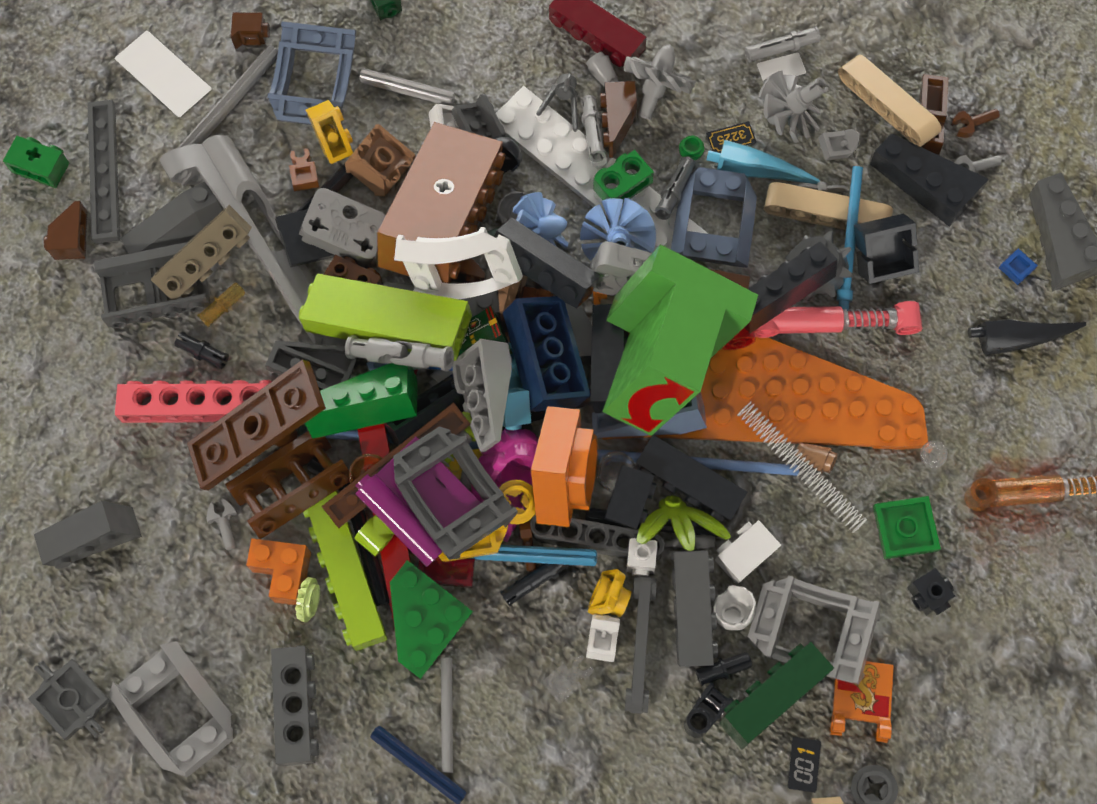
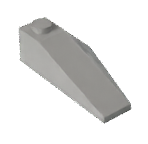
[452,339,512,452]

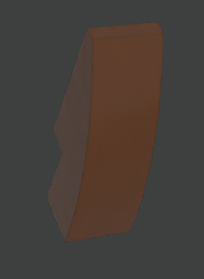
[919,74,949,155]

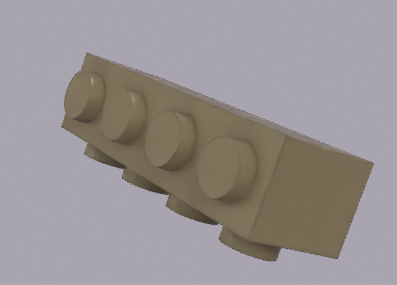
[151,205,252,300]

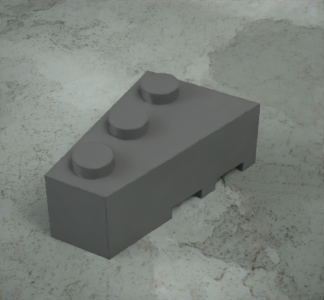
[265,341,359,390]
[34,500,142,569]

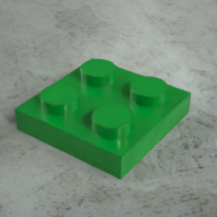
[873,496,941,560]

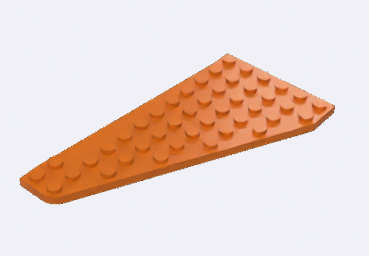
[593,291,929,450]

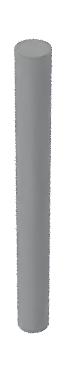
[441,657,453,773]

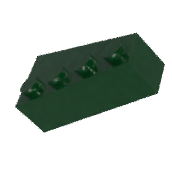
[719,642,834,750]

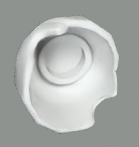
[713,585,756,630]

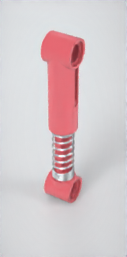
[754,301,923,338]

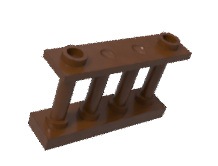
[225,431,354,539]

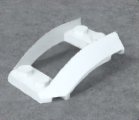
[394,227,523,299]

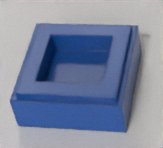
[999,248,1038,285]

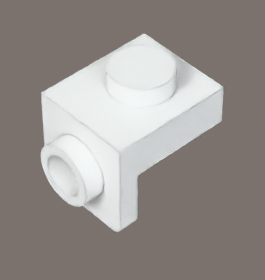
[626,538,657,577]
[586,614,620,662]

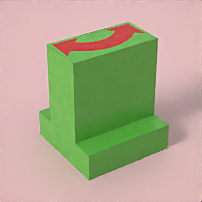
[603,244,758,436]

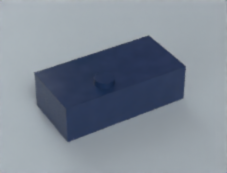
[503,296,591,412]

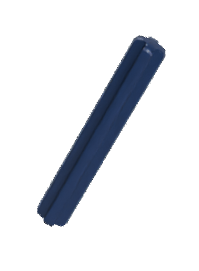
[370,726,467,804]

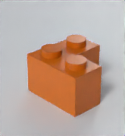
[246,538,311,605]

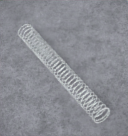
[737,401,867,533]

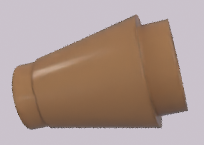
[795,442,838,474]

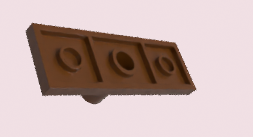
[187,359,326,491]

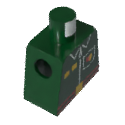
[458,306,513,356]

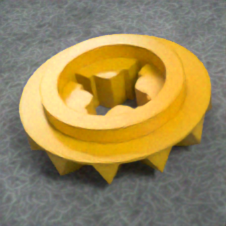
[499,480,536,524]

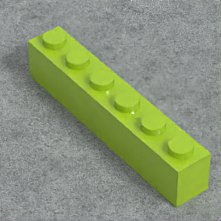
[303,490,388,651]

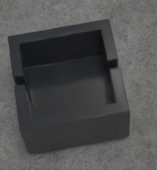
[854,213,920,284]

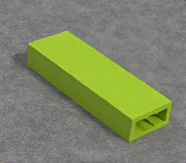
[299,273,472,361]

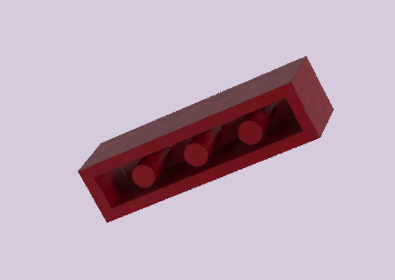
[549,0,647,67]

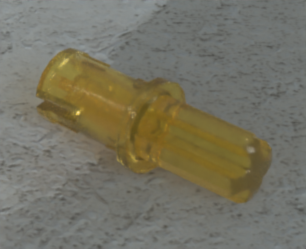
[197,283,245,328]

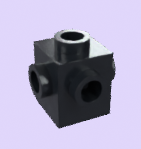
[907,568,955,616]

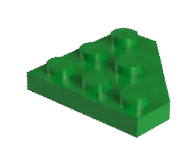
[390,560,473,679]

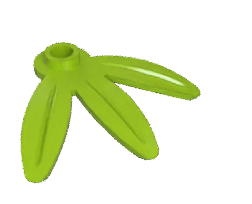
[636,496,731,551]

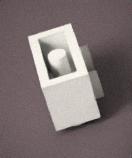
[715,520,781,585]

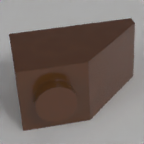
[44,201,88,260]

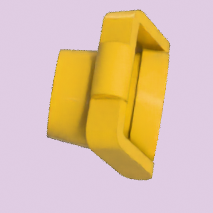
[588,569,631,617]

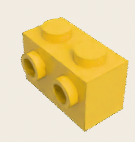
[306,100,353,164]

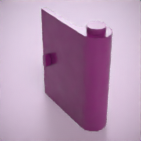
[355,437,481,567]

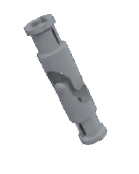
[345,335,454,371]

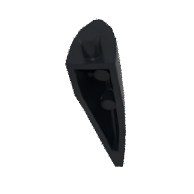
[968,319,1086,355]

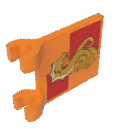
[830,661,894,743]

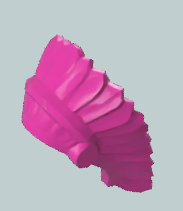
[470,428,539,542]

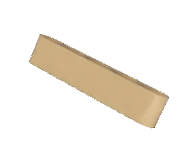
[838,54,942,147]
[764,182,893,230]

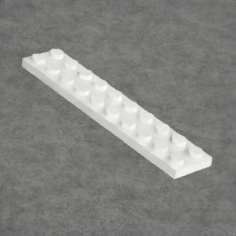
[496,86,708,262]

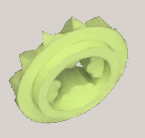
[295,577,320,622]

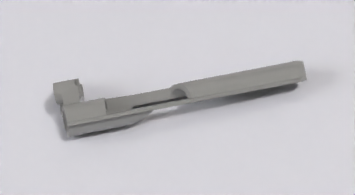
[160,135,346,347]

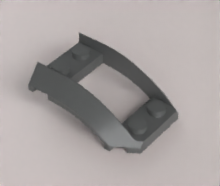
[393,426,518,560]

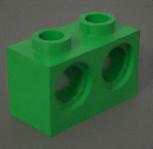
[593,150,654,202]

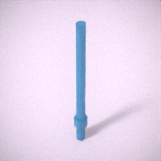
[836,166,863,311]

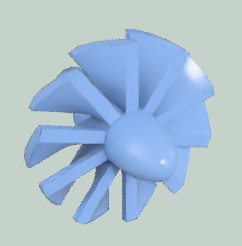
[513,192,568,248]
[580,198,656,261]

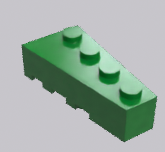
[305,363,417,439]

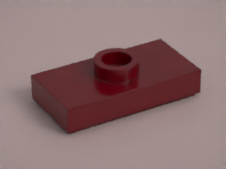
[418,557,475,588]

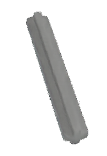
[359,68,455,106]

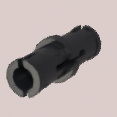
[175,332,229,369]

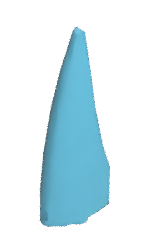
[706,140,820,184]

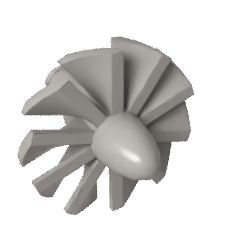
[623,44,696,120]
[759,71,828,143]

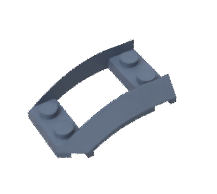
[267,21,356,125]
[671,167,757,268]

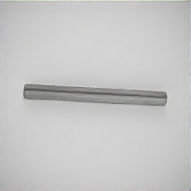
[178,45,278,148]

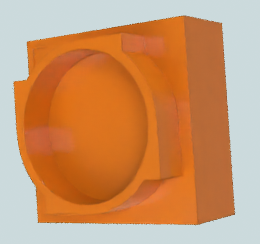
[531,406,598,527]

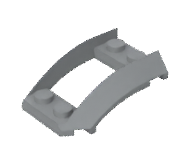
[748,575,880,685]
[109,642,233,777]

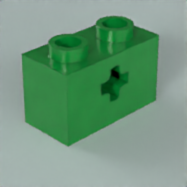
[3,135,69,188]

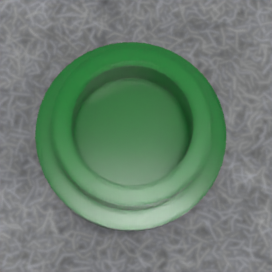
[679,135,704,160]

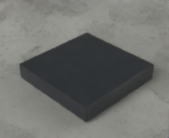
[275,209,335,268]

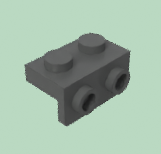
[451,94,505,138]

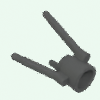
[536,73,578,132]

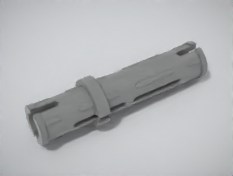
[745,26,821,63]
[581,95,605,162]

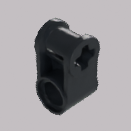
[684,682,734,738]

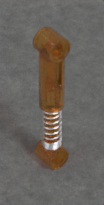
[964,474,1097,511]

